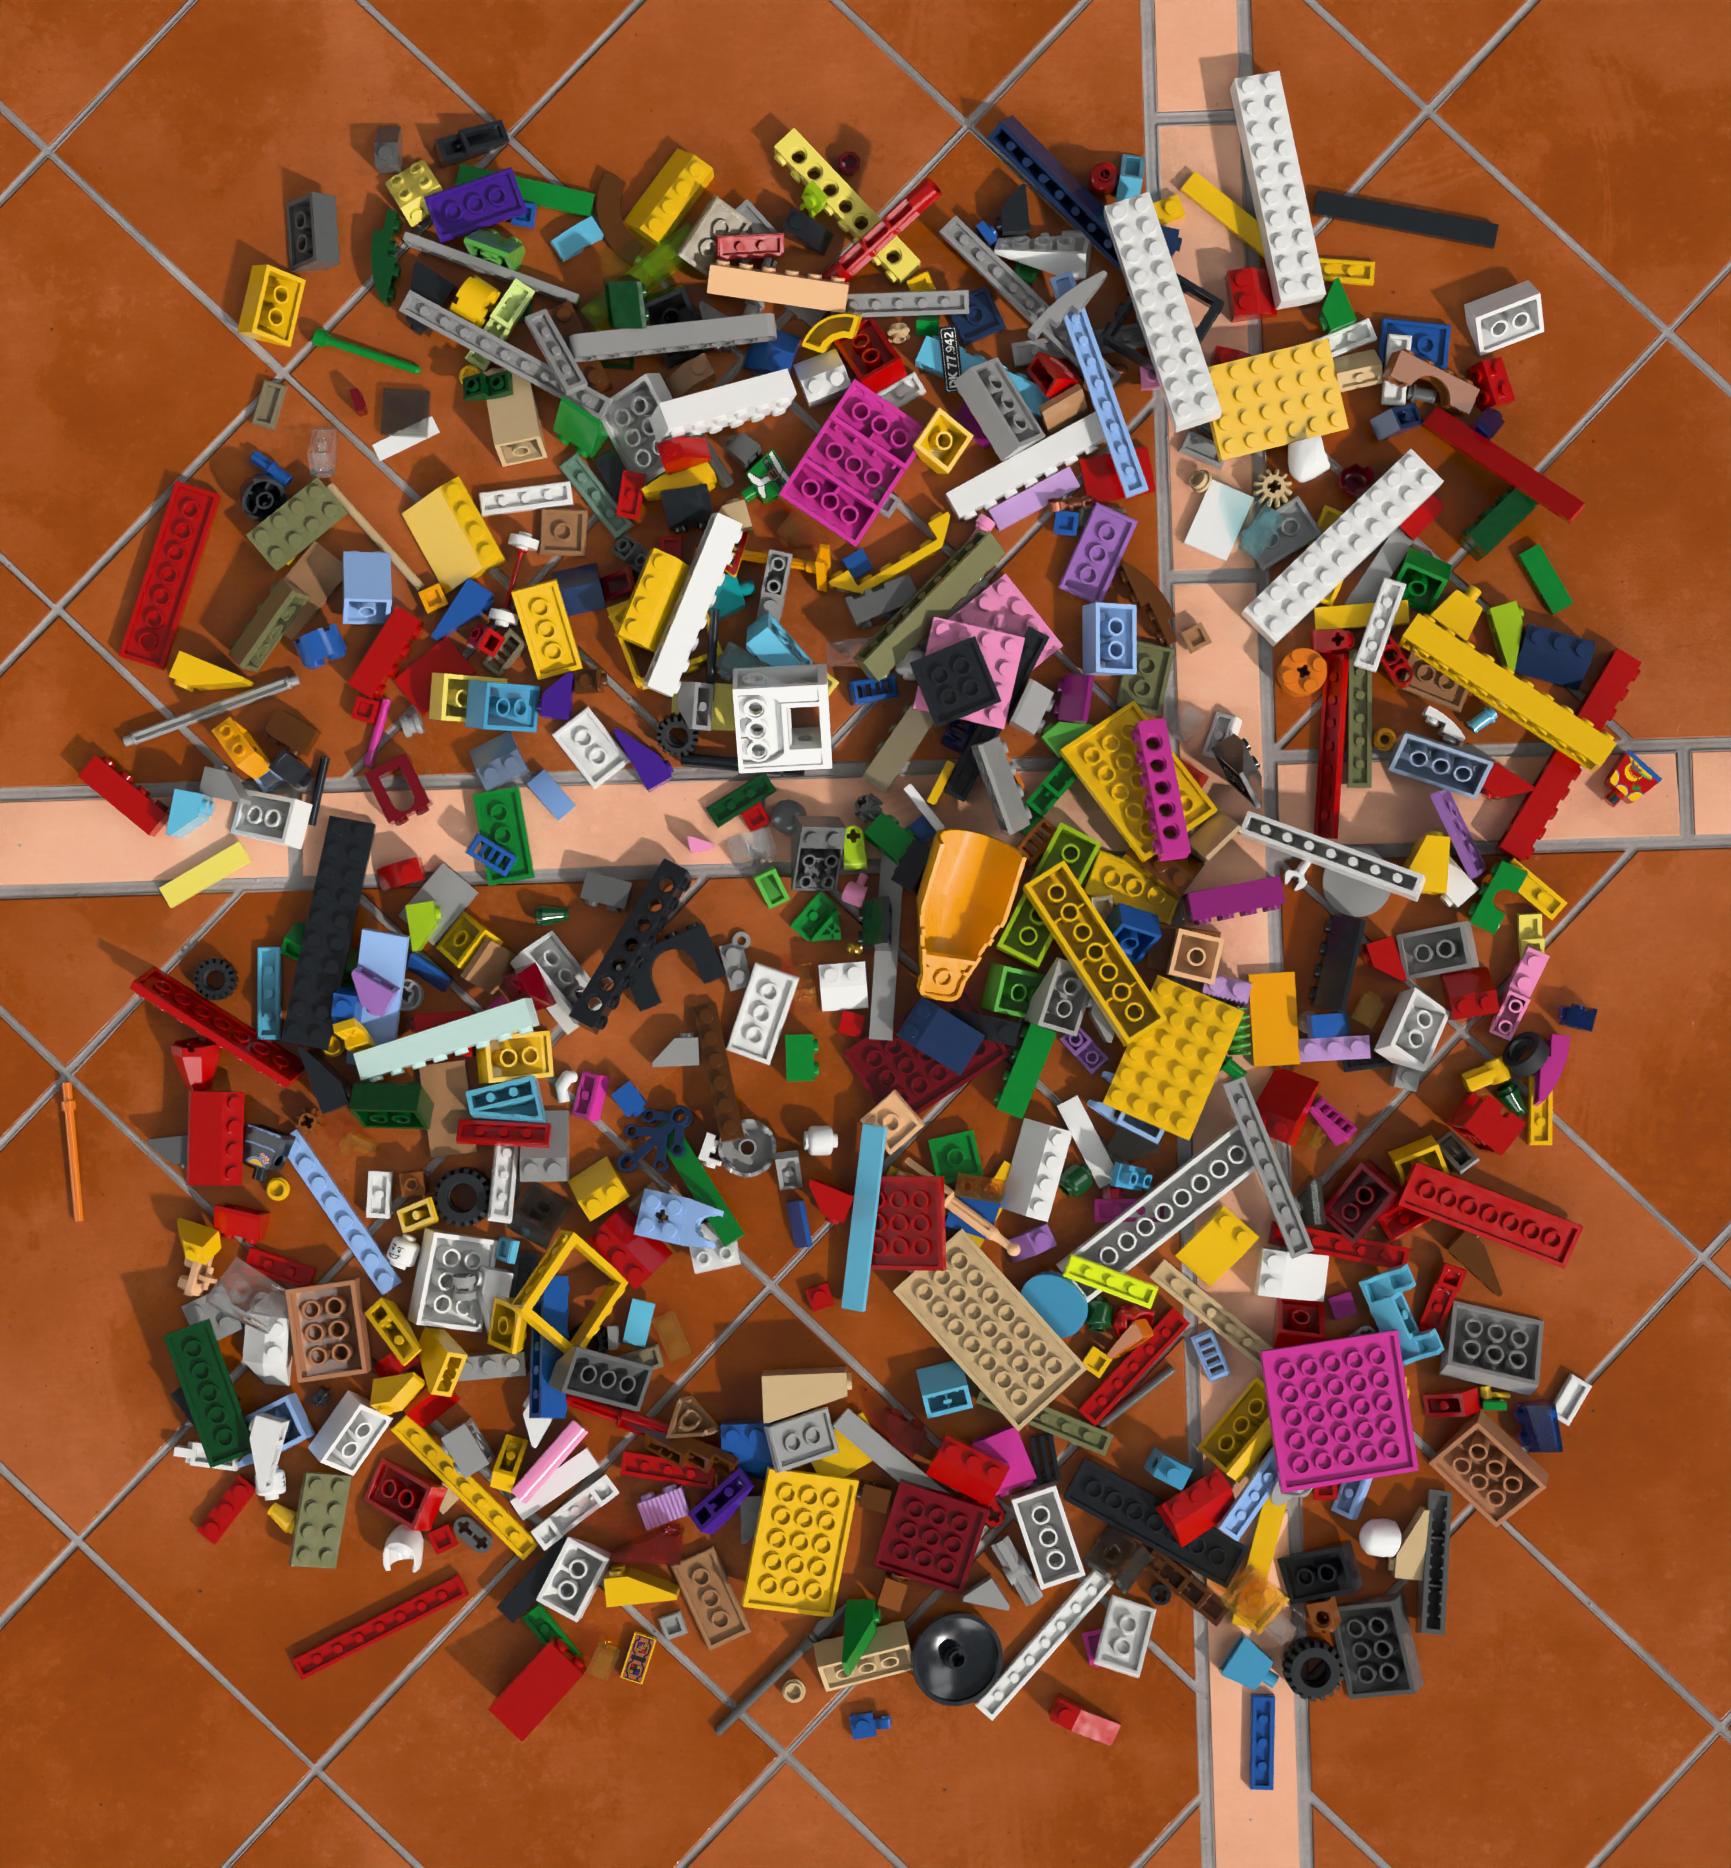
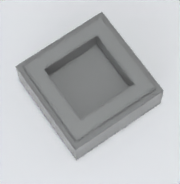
[607,1324,620,1350]
[658,1609,688,1641]

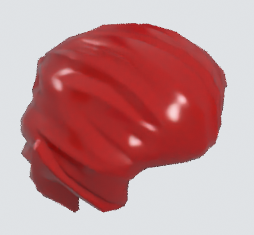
[1112,1303,1155,1338]

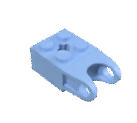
[1087,1071,1165,1146]
[634,1188,724,1248]
[236,1393,316,1468]

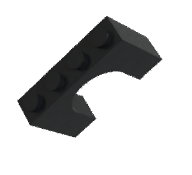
[620,922,726,1012]

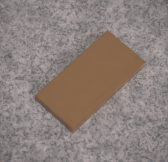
[256,541,342,641]
[419,1060,478,1158]
[671,1545,752,1651]

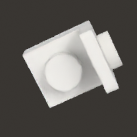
[698,1131,722,1169]

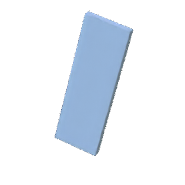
[346,928,410,1065]

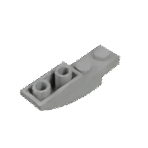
[756,548,793,623]

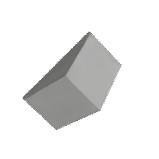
[1436,1130,1480,1174]
[962,1574,1010,1611]

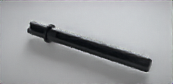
[681,754,805,778]

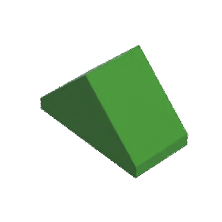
[753,866,790,909]

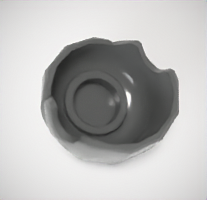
[770,799,807,836]

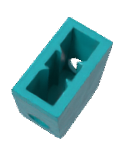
[708,574,756,622]

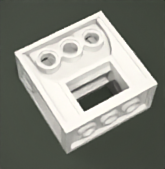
[732,664,832,773]

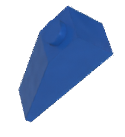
[431,578,495,642]

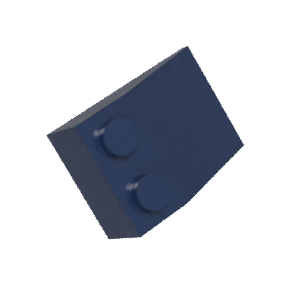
[896,996,985,1076]

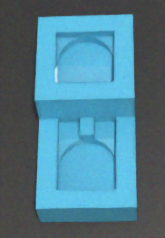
[550,216,604,262]
[623,1297,656,1348]

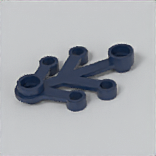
[618,1105,692,1173]

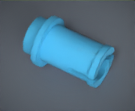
[1466,706,1498,734]

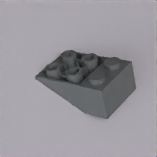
[791,815,846,891]

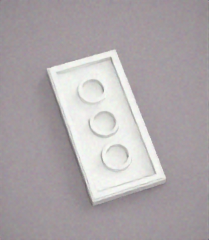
[726,962,800,1065]

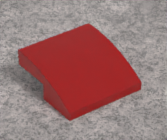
[1378,1180,1431,1243]

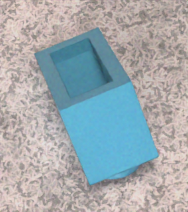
[1115,154,1145,201]

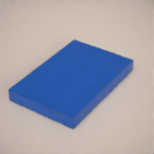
[1378,318,1451,369]

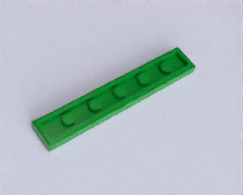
[455,164,595,218]
[656,1121,746,1247]

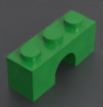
[1467,858,1528,935]

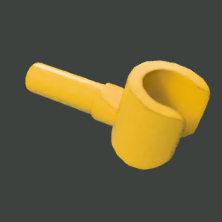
[1477,1385,1511,1399]

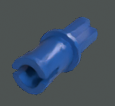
[250,450,294,488]

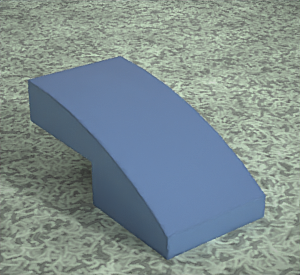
[526,768,576,821]

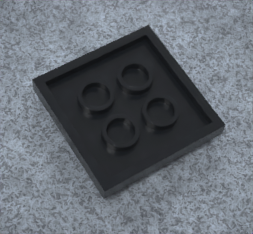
[910,636,1001,728]

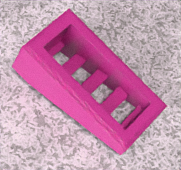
[1309,1097,1358,1146]

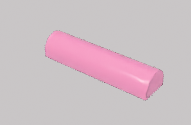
[511,1420,588,1504]

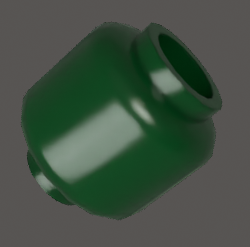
[1058,1163,1092,1197]
[1084,1296,1114,1332]

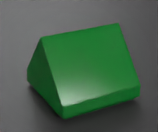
[915,315,940,337]

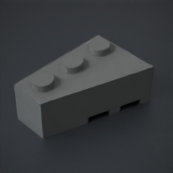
[845,574,917,631]

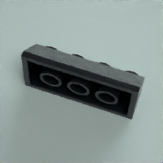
[1308,915,1366,1012]

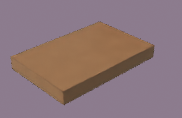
[1395,644,1469,713]

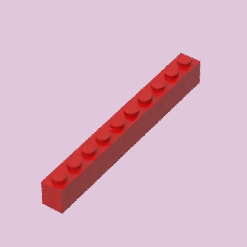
[1495,648,1642,862]

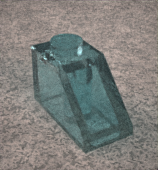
[1238,504,1284,560]

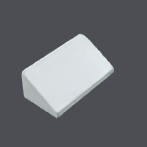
[1202,711,1242,760]

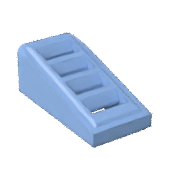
[1190,1328,1231,1382]

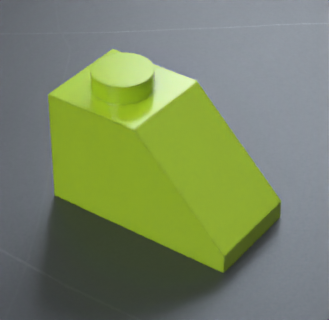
[405,901,443,952]

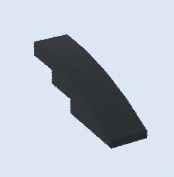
[496,1535,567,1623]

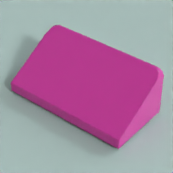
[571,1070,610,1122]

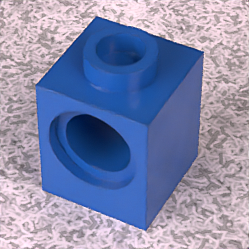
[611,1081,648,1118]

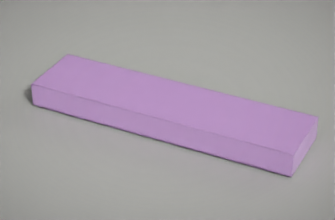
[988,466,1080,531]

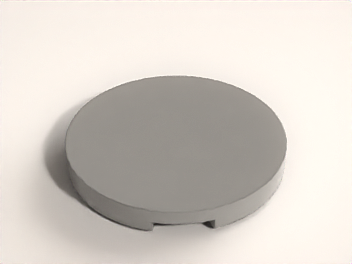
[1322,848,1391,917]

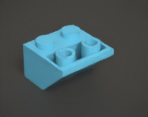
[916,1360,973,1419]

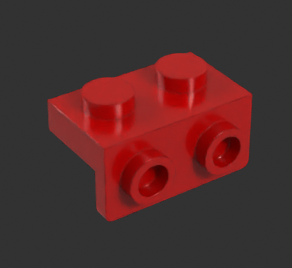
[1467,357,1515,412]

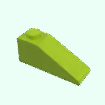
[1485,601,1524,674]

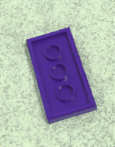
[424,167,528,243]

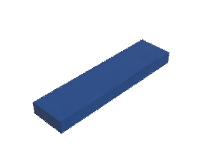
[1249,1694,1275,1790]

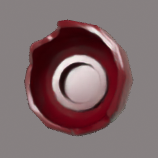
[1338,463,1375,498]

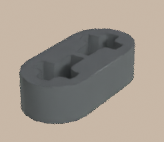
[453,1515,493,1553]

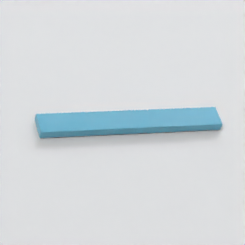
[841,1123,887,1312]

